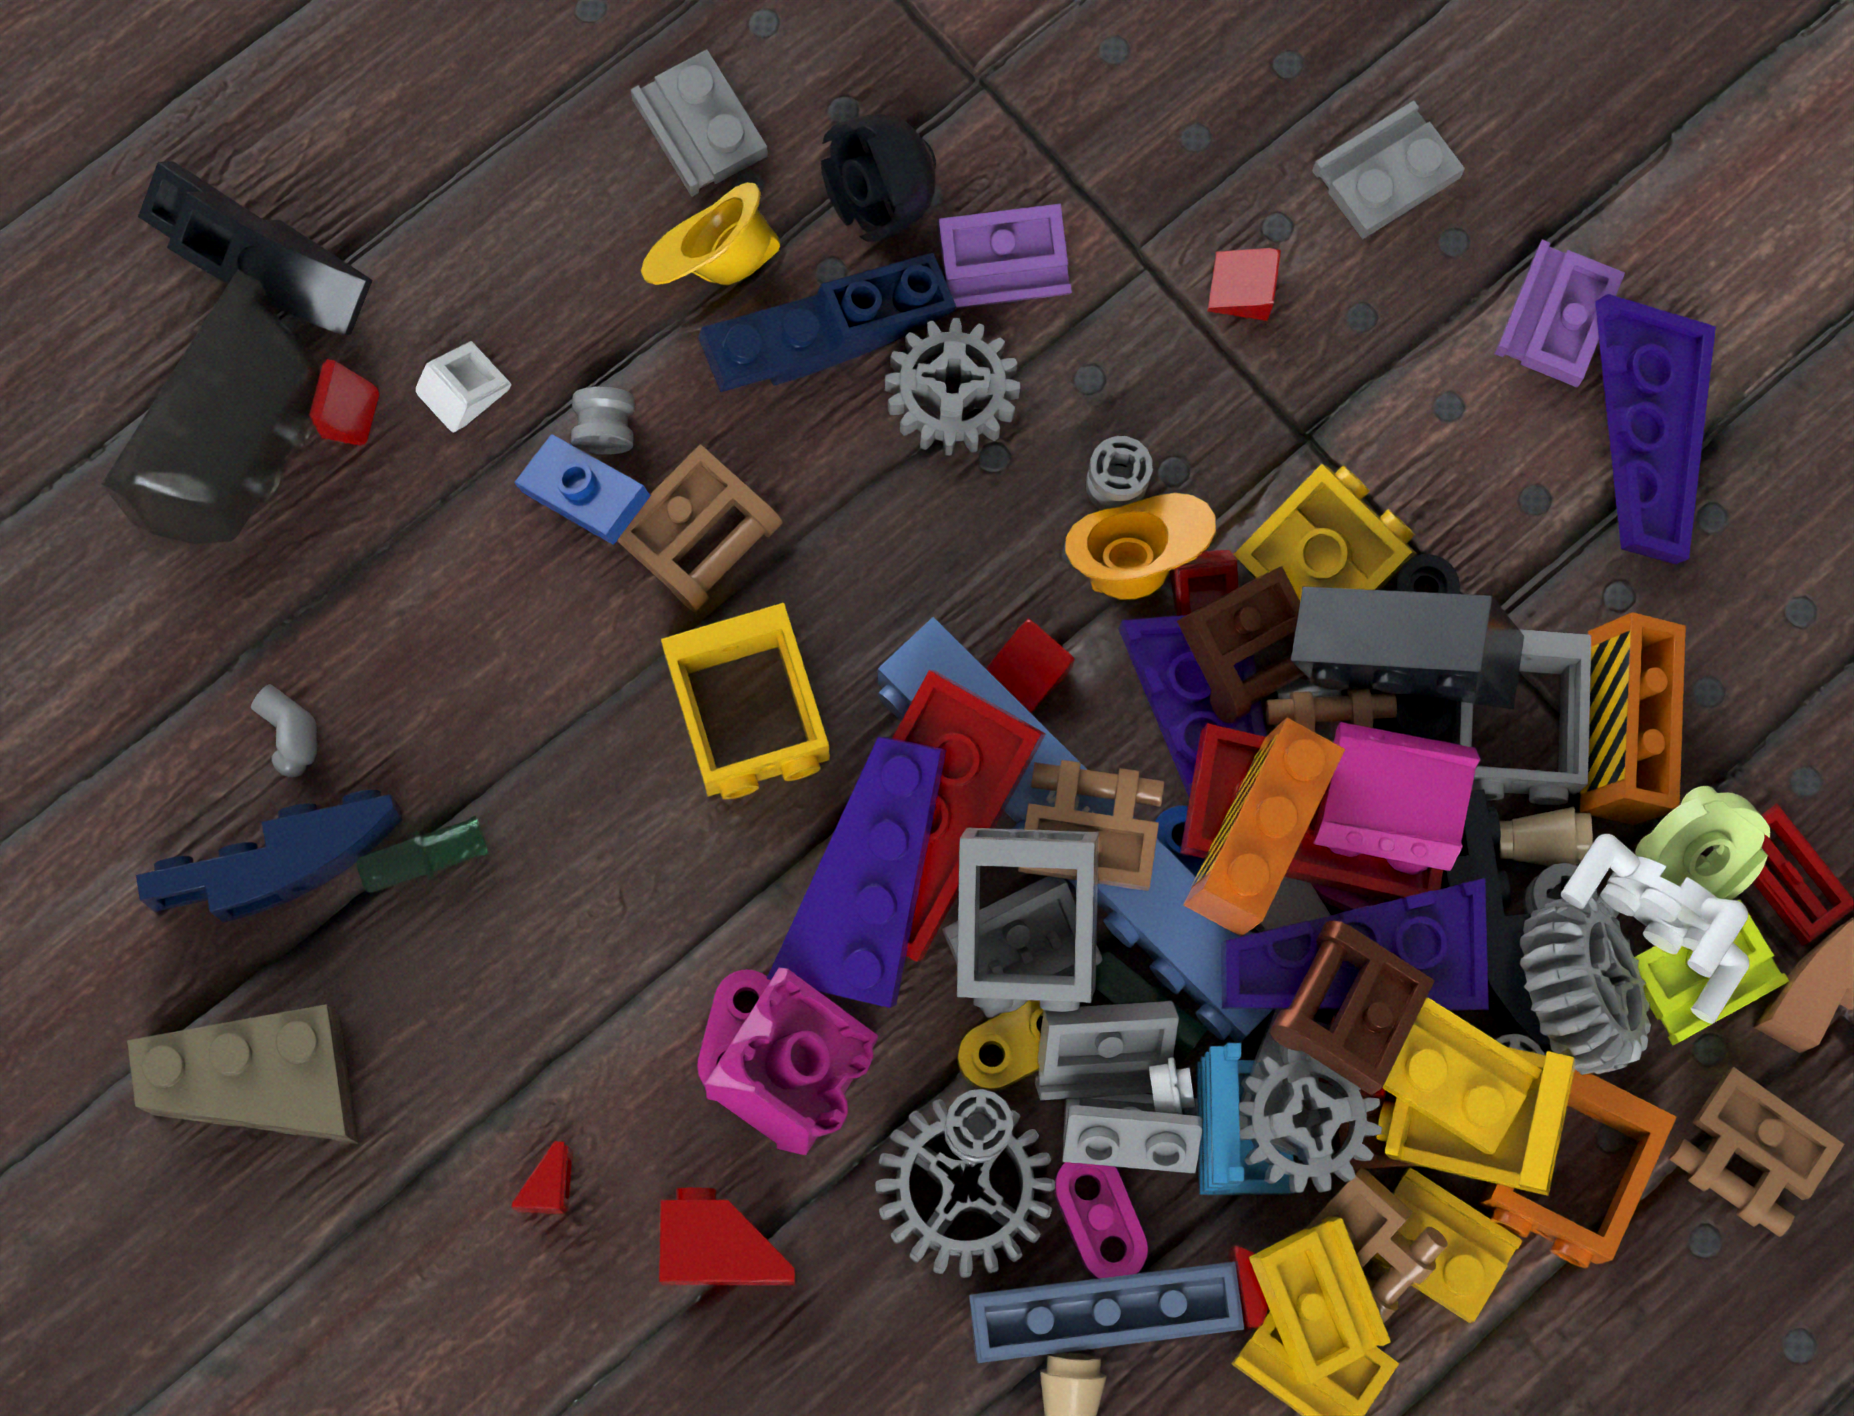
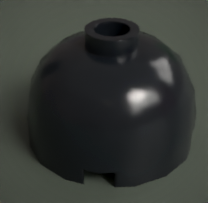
[821,114,936,242]

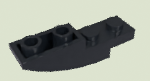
[138,161,373,336]
[1441,789,1550,1049]

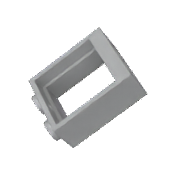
[1449,629,1591,805]
[957,828,1099,1012]

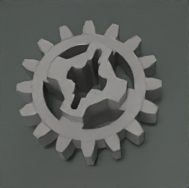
[885,318,1020,455]
[1239,1048,1382,1193]

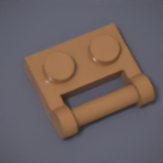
[617,444,783,612]

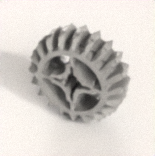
[1520,897,1651,1075]
[875,1099,1055,1278]

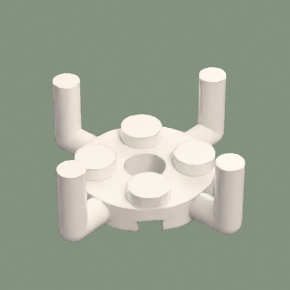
[1560,834,1749,1024]

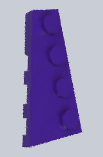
[1595,294,1716,564]
[1118,615,1267,799]
[767,737,946,1008]
[1221,878,1489,1012]

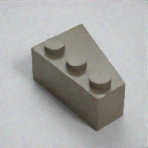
[127,1004,358,1144]

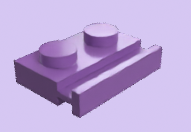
[937,204,1072,309]
[1494,240,1625,388]

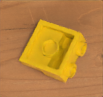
[1233,464,1417,601]

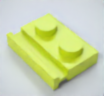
[1634,900,1789,1045]

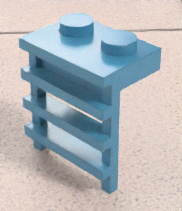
[1196,1043,1294,1195]

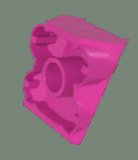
[1312,722,1480,875]
[705,968,878,1155]

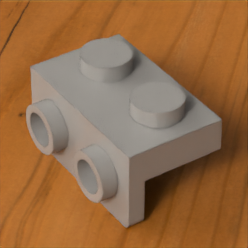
[942,876,1103,1017]
[1063,1094,1203,1173]

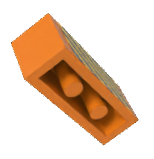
[1580,612,1686,825]
[1183,717,1345,937]

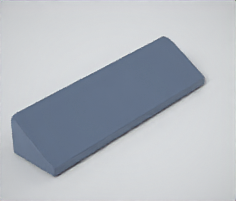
[969,1262,1244,1363]

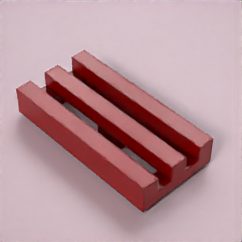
[1752,804,1854,946]

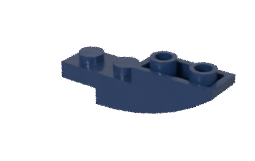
[698,253,956,392]
[136,790,402,923]

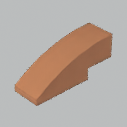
[1753,916,1854,1053]

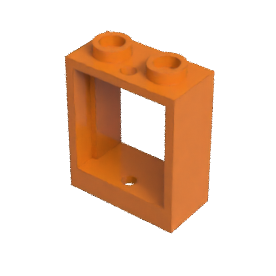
[1478,1069,1677,1268]

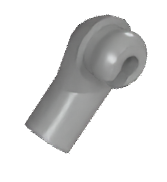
[251,684,317,777]

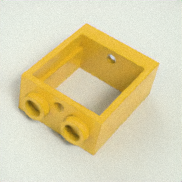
[661,603,830,800]

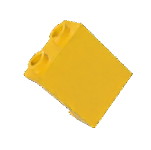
[1377,1046,1576,1196]

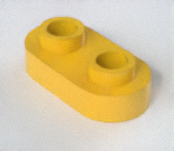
[958,1000,1044,1091]

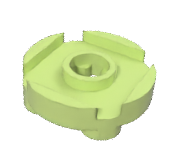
[1635,786,1771,900]

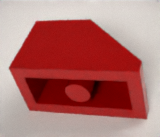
[659,1187,796,1285]

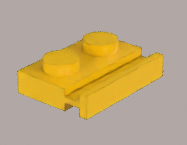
[1382,997,1542,1154]
[1371,1167,1523,1323]
[1249,1216,1391,1385]
[1231,1309,1400,1416]

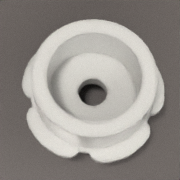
[1149,1057,1195,1114]

